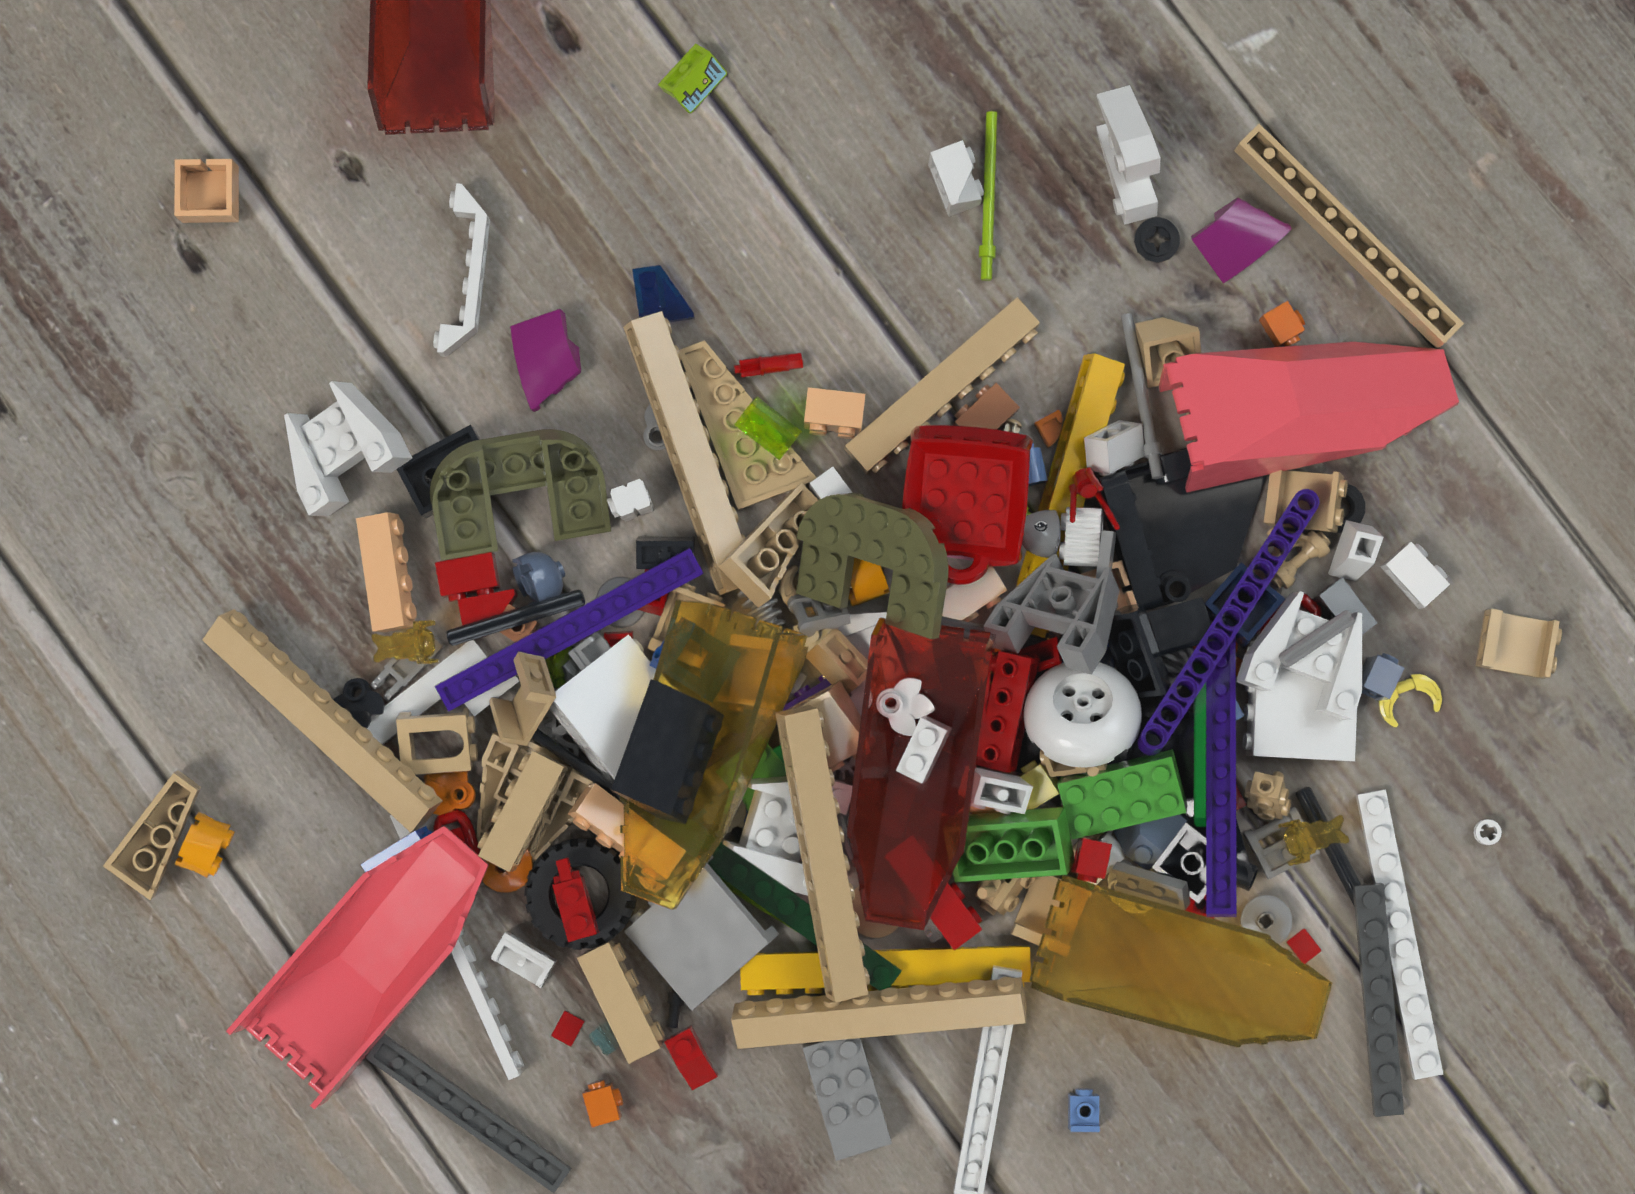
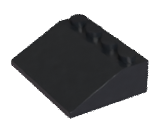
[611,679,724,824]

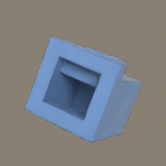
[1068,1088,1100,1132]

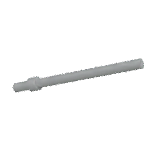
[1121,313,1164,479]

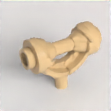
[1267,526,1331,589]

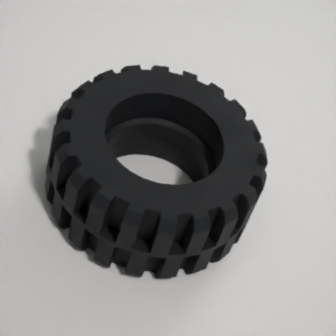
[524,838,637,950]

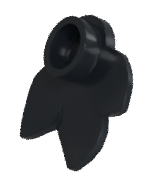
[333,678,384,728]

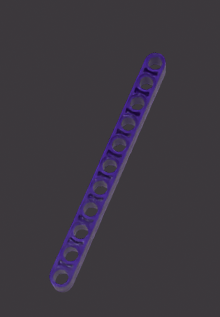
[1138,489,1320,755]

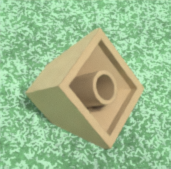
[1135,317,1201,388]

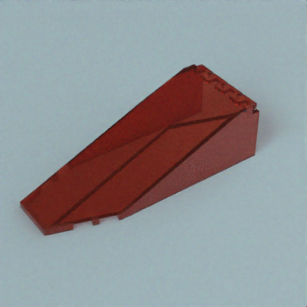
[367,0,495,135]
[847,618,996,930]

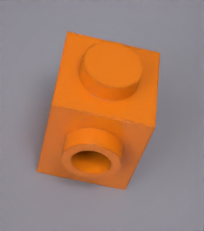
[1259,301,1305,347]
[582,1080,623,1128]

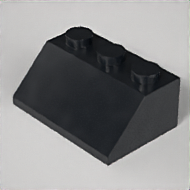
[1108,603,1171,698]

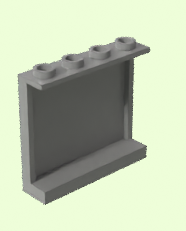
[624,854,779,1011]

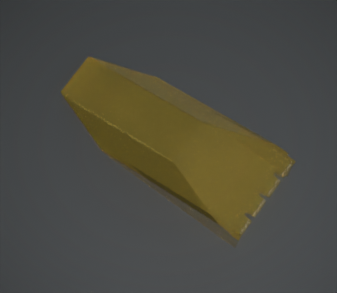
[620,600,809,910]
[1029,875,1332,1047]

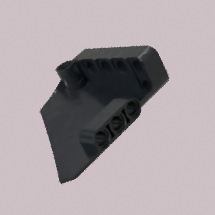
[1096,448,1267,611]

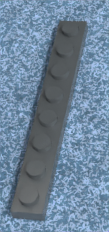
[1353,883,1404,1117]
[366,1034,572,1193]

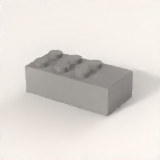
[802,1038,892,1161]

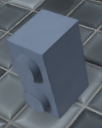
[1362,653,1404,701]

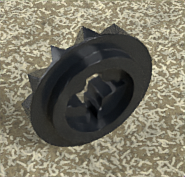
[1134,217,1180,263]

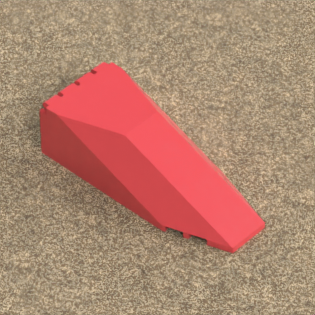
[1159,342,1459,493]
[226,826,489,1110]

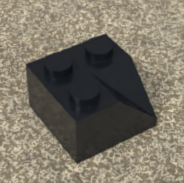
[1152,816,1238,904]

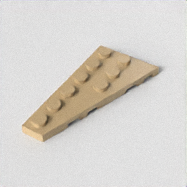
[680,340,816,511]

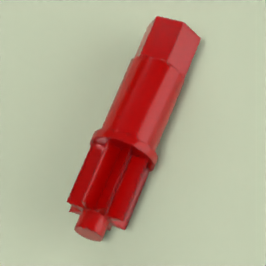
[734,353,803,377]

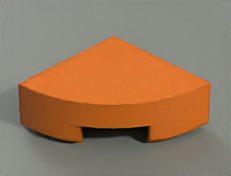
[1034,409,1063,449]

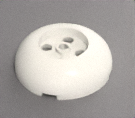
[1024,662,1142,768]

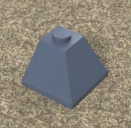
[1113,814,1189,871]

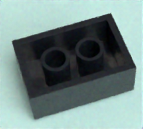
[396,425,481,519]

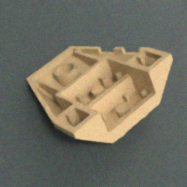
[476,732,594,862]

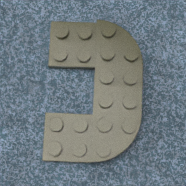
[430,429,611,561]
[796,493,948,639]

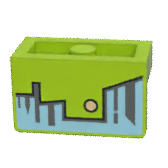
[658,43,727,113]

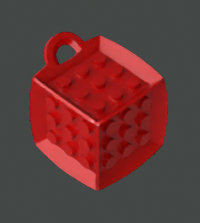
[902,425,1033,585]

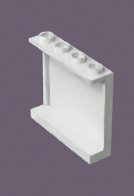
[549,634,677,783]
[1242,641,1357,761]

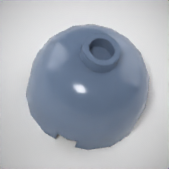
[512,552,565,605]

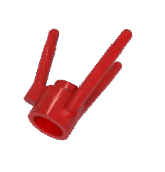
[1068,467,1120,530]

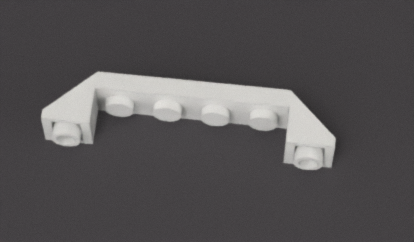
[433,183,490,357]

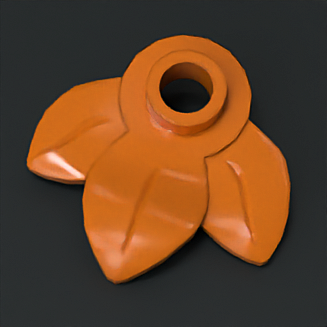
[424,771,476,815]

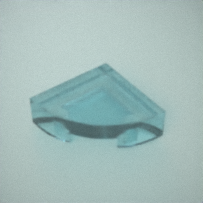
[589,1026,616,1056]

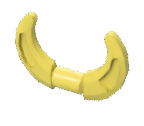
[1379,674,1442,727]

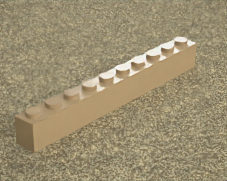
[1234,124,1464,349]
[623,311,745,596]
[203,609,443,833]
[775,705,870,1003]
[731,977,1027,1049]

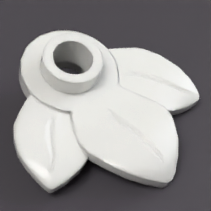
[876,678,935,736]

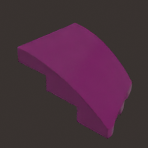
[1191,197,1292,284]
[510,309,581,412]

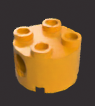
[849,558,890,606]
[175,811,235,878]

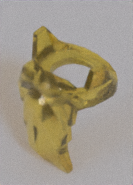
[371,620,439,665]
[1278,815,1349,866]

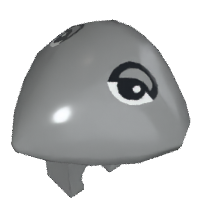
[1022,510,1061,558]

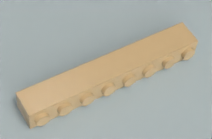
[844,297,1040,475]

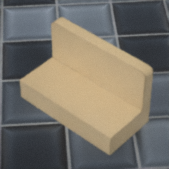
[805,629,876,694]

